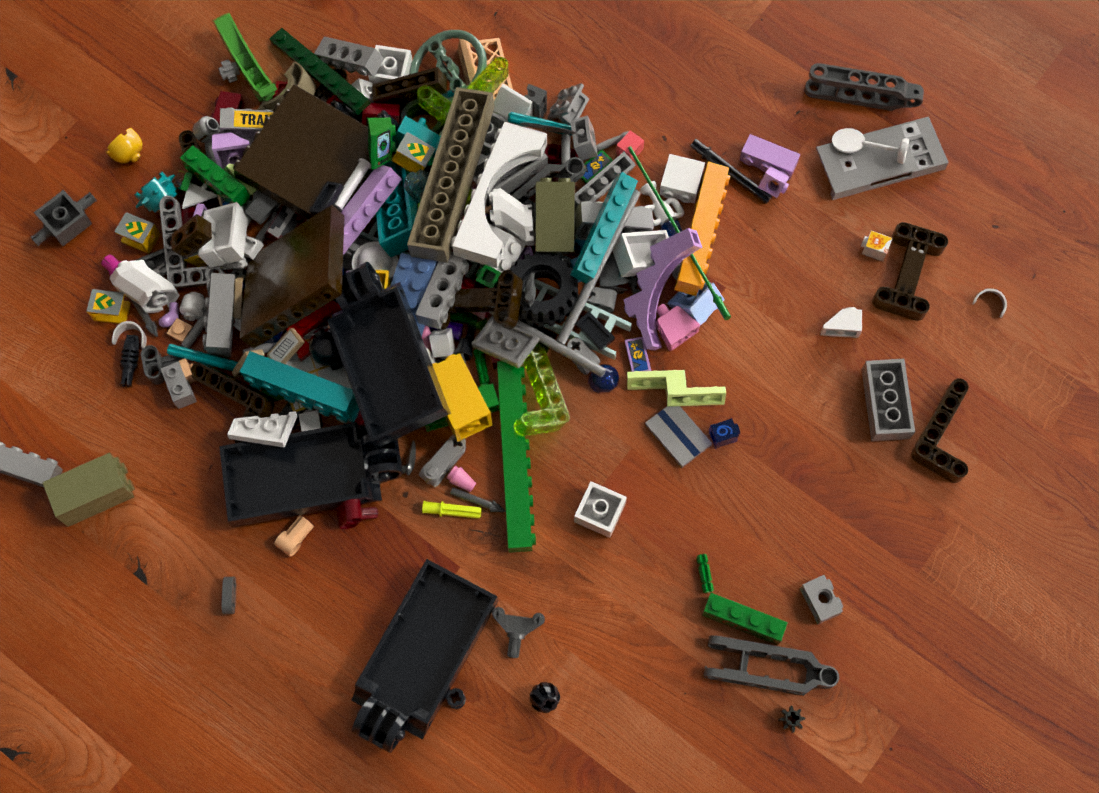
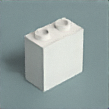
[659,154,705,203]

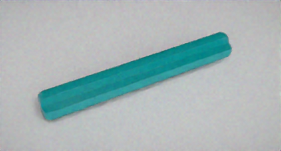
[507,112,572,136]
[167,344,238,371]

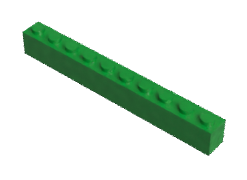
[497,361,536,553]

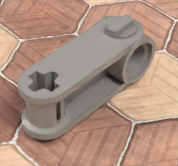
[419,435,466,488]

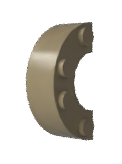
[257,62,316,111]

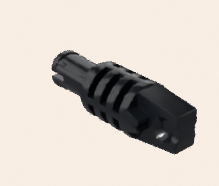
[119,335,140,387]

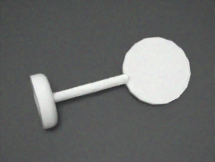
[832,128,910,164]

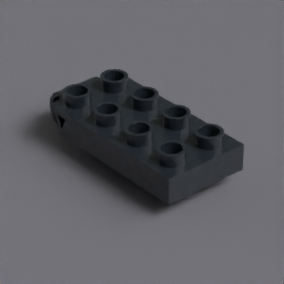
[327,262,451,447]
[219,422,403,527]
[351,559,499,753]

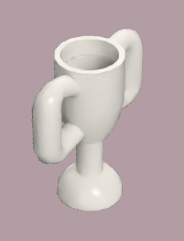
[640,181,684,227]

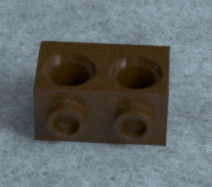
[172,214,212,259]

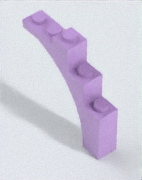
[624,228,703,350]

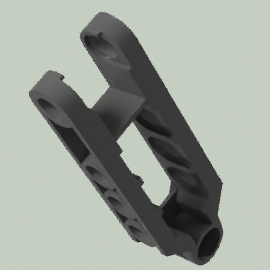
[804,63,924,111]
[486,157,586,234]
[703,635,839,696]

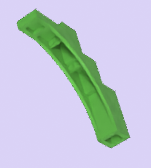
[212,13,278,102]

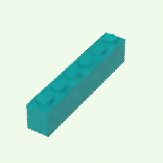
[570,172,638,284]

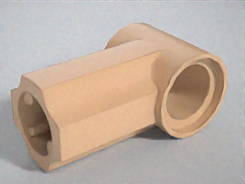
[274,515,314,557]

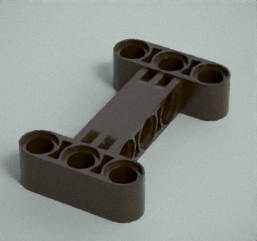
[872,222,948,321]
[434,270,523,330]

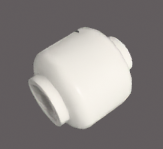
[180,292,206,321]

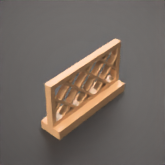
[457,38,513,101]

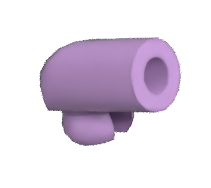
[159,302,179,328]

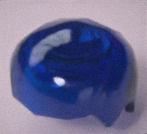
[588,364,620,393]

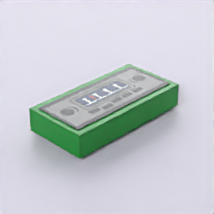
[174,170,193,191]

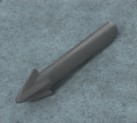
[131,300,158,337]
[450,488,506,512]

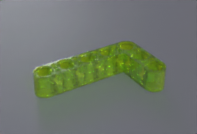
[417,57,509,125]
[513,341,570,436]

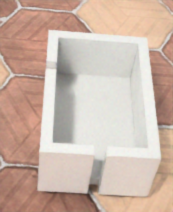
[198,202,248,268]
[612,230,669,277]

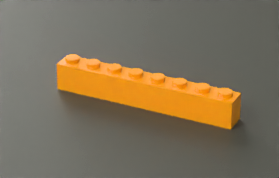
[674,162,730,296]

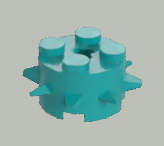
[134,171,177,213]

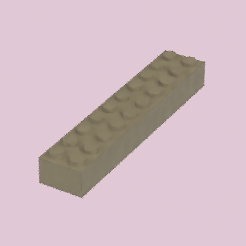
[407,87,495,263]

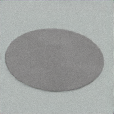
[520,122,578,134]

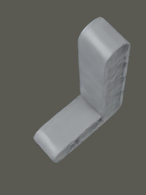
[159,196,225,288]

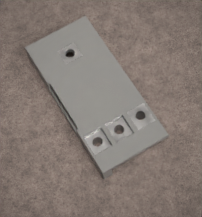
[816,117,949,200]

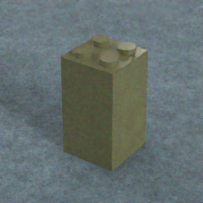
[535,178,575,252]
[42,453,135,527]

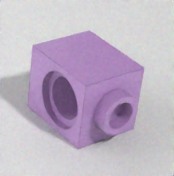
[758,166,790,198]

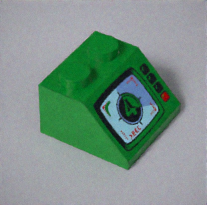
[368,118,396,169]

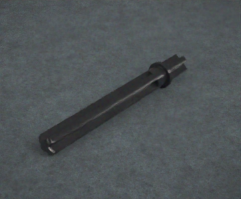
[690,139,772,204]

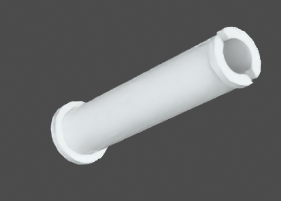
[334,158,371,211]

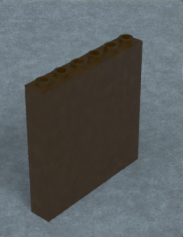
[233,84,374,220]
[240,205,345,349]

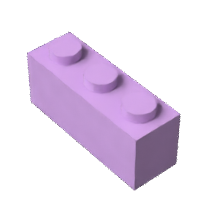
[740,134,800,180]

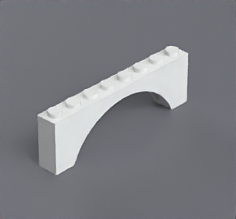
[451,122,547,268]

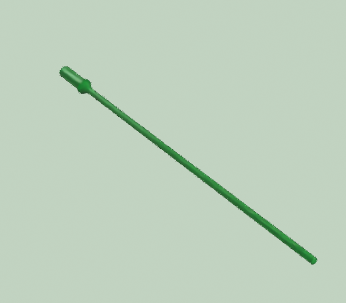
[628,146,731,320]

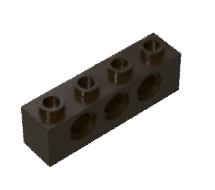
[372,67,447,105]

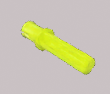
[422,501,482,519]

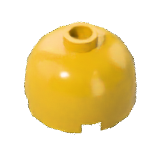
[106,128,143,164]

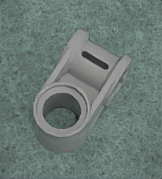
[587,287,617,313]
[567,338,601,375]

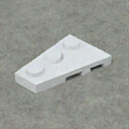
[227,411,297,447]

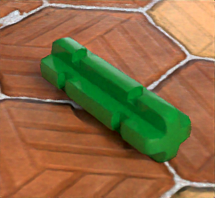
[473,349,490,385]
[696,554,714,593]

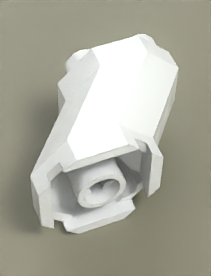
[489,189,535,246]
[110,260,180,313]

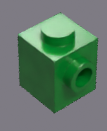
[475,265,501,288]

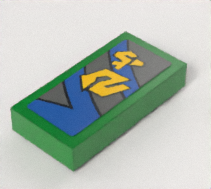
[580,150,613,184]

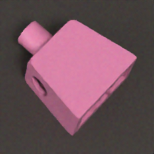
[656,304,700,352]

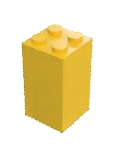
[432,353,492,442]

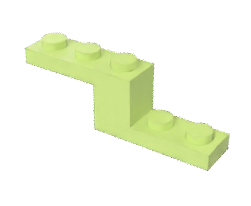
[627,370,726,407]

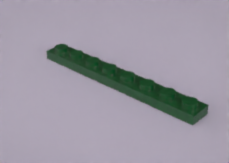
[269,28,371,115]

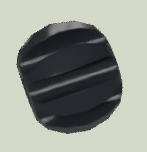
[529,682,560,713]

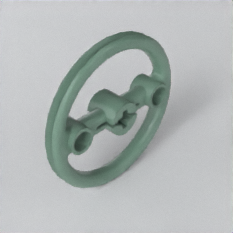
[410,30,487,108]

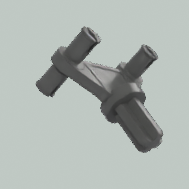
[492,607,545,658]

